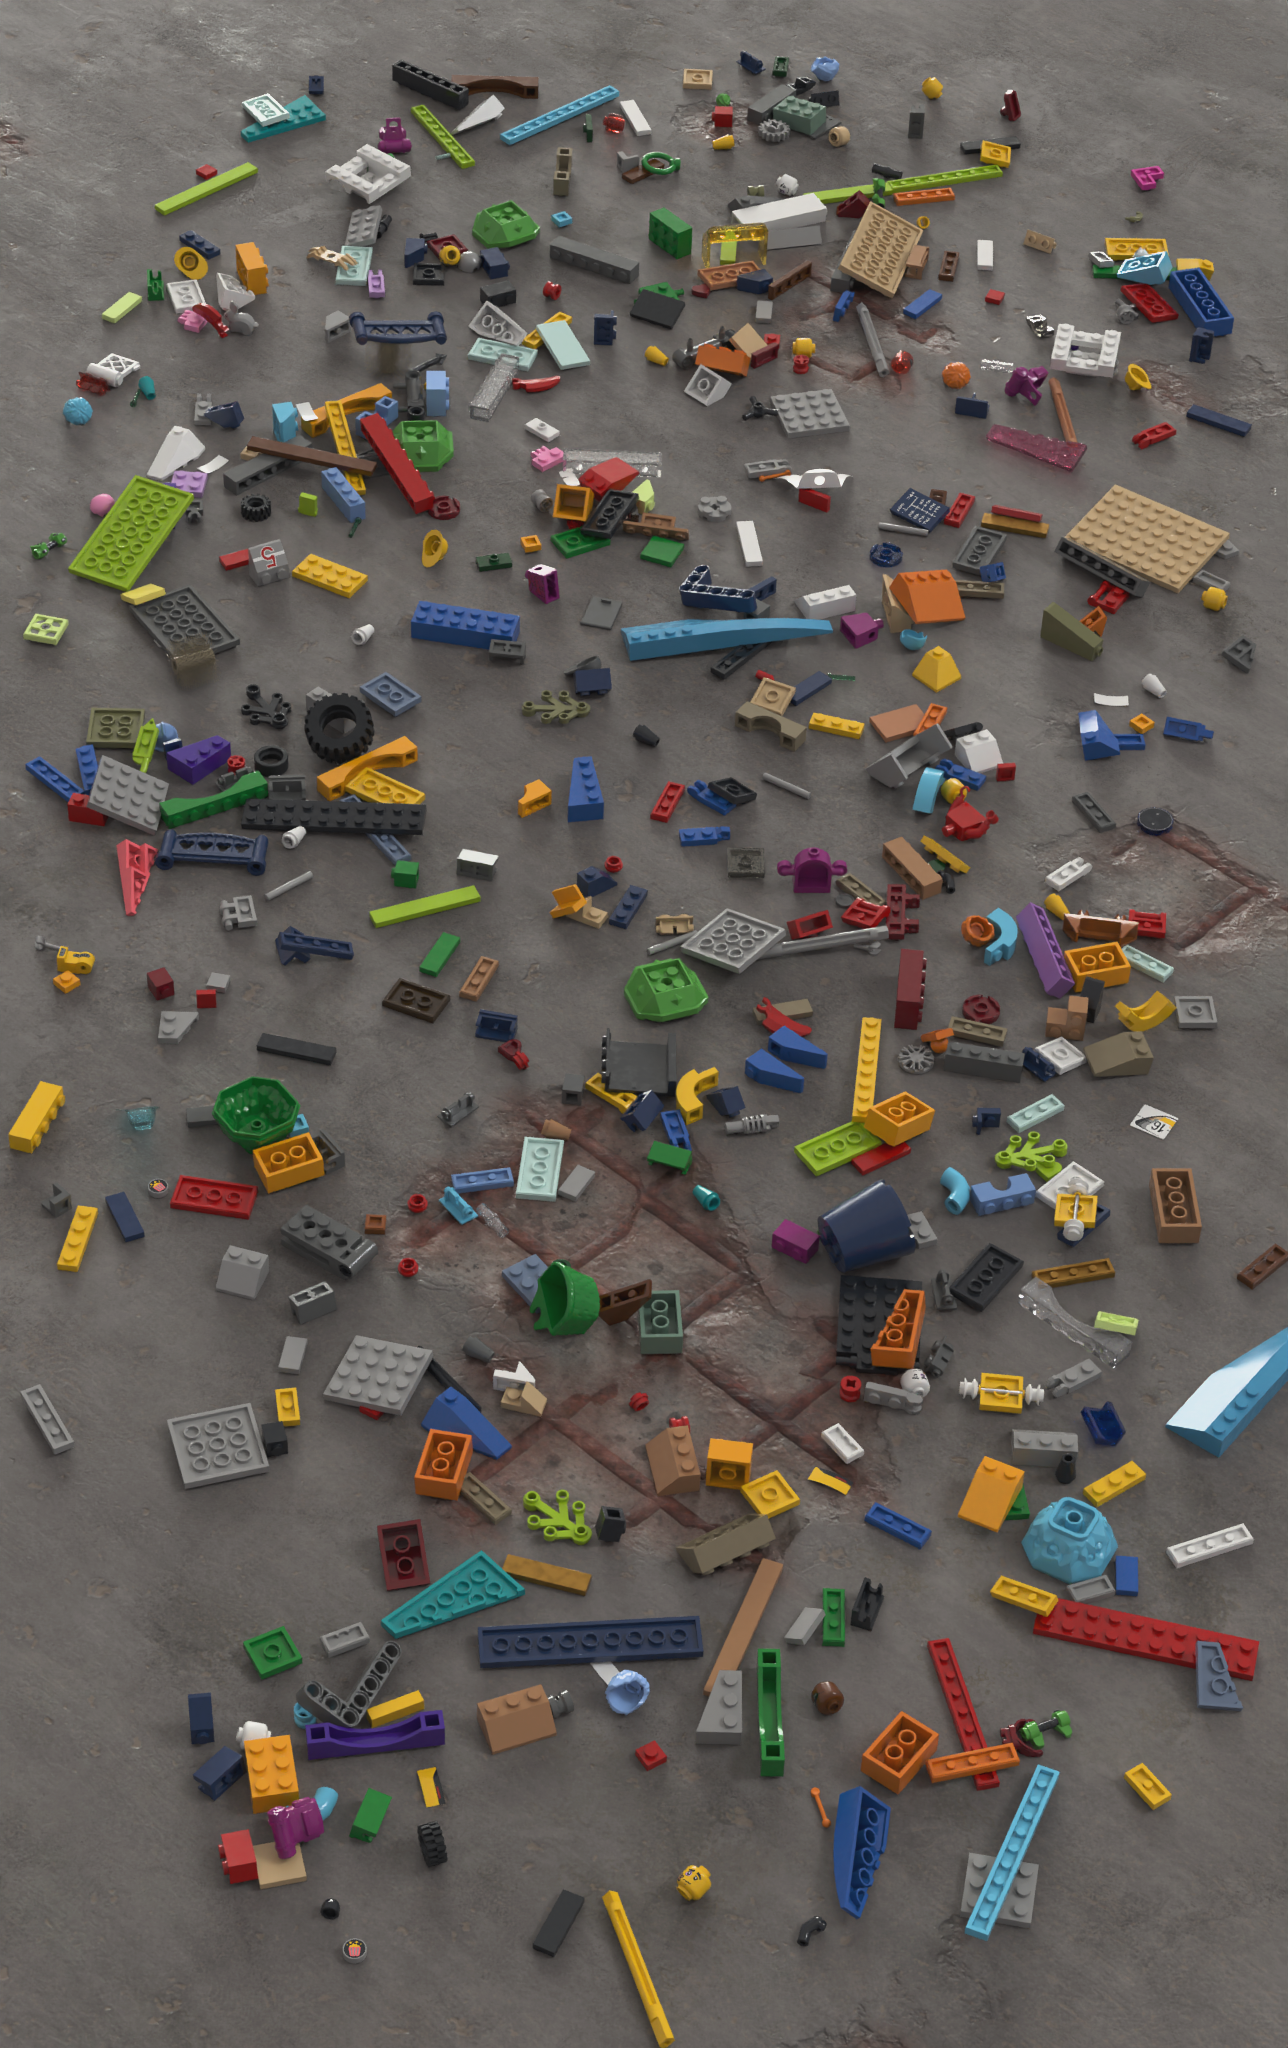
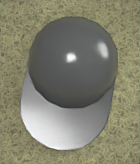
[564,656,602,675]

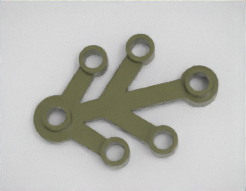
[522,690,590,724]

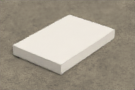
[166,279,206,314]
[1035,1161,1104,1210]

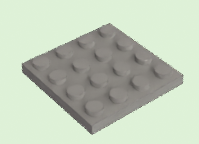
[770,389,850,438]
[86,755,169,835]
[680,908,786,974]
[323,1335,433,1416]
[167,1403,269,1489]

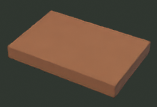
[869,704,924,742]

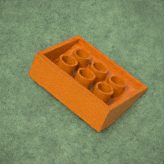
[889,570,965,624]

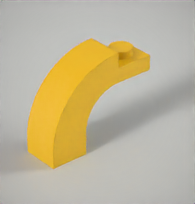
[1115,991,1177,1031]
[676,1067,719,1125]

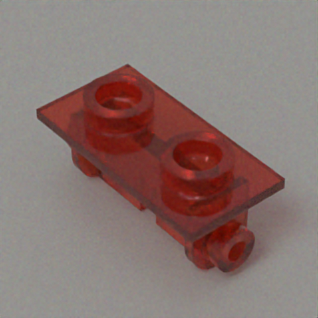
[76,372,110,395]

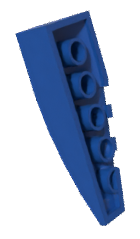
[833,1786,891,1919]

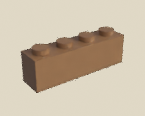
[882,837,943,900]

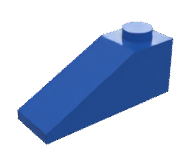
[745,1048,804,1093]

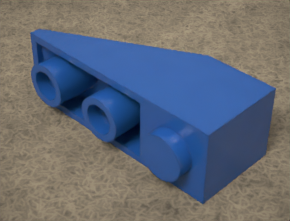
[768,1026,828,1069]

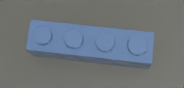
[321,467,366,523]

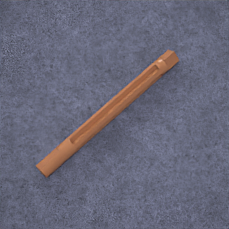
[1048,377,1080,456]

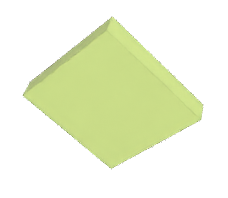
[1094,1311,1139,1335]

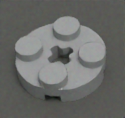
[698,496,731,522]

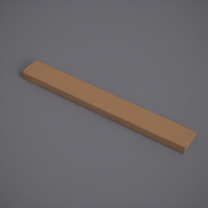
[703,1558,784,1697]

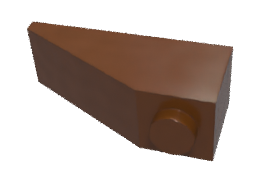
[598,1279,652,1326]

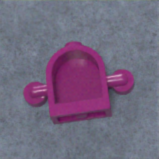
[777,847,847,893]

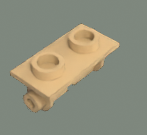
[1024,230,1057,254]
[655,914,694,935]

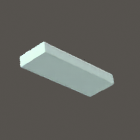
[1122,945,1174,983]
[1006,1094,1065,1133]

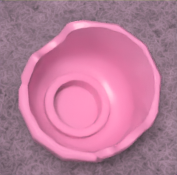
[90,494,115,517]

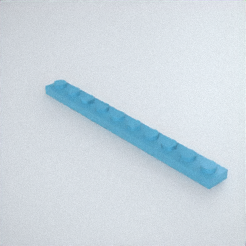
[500,85,619,145]
[965,1764,1060,1941]

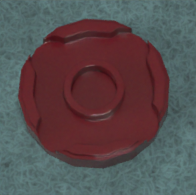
[427,495,460,520]
[962,994,1000,1024]

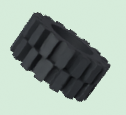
[241,493,271,522]
[417,1821,448,1867]

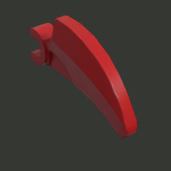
[192,303,229,338]
[512,376,560,392]
[756,997,812,1037]

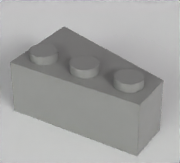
[695,1670,742,1745]

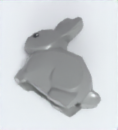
[224,301,259,335]

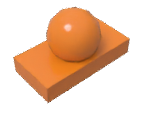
[921,1028,954,1054]

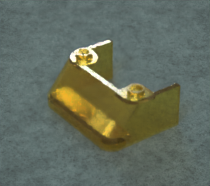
[701,223,768,268]

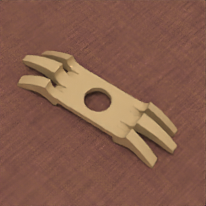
[307,246,357,271]

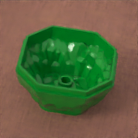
[212,1076,301,1154]

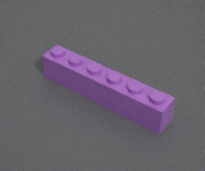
[1016,902,1075,999]

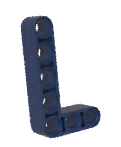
[679,565,757,613]

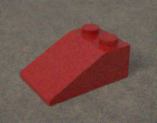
[578,457,639,502]

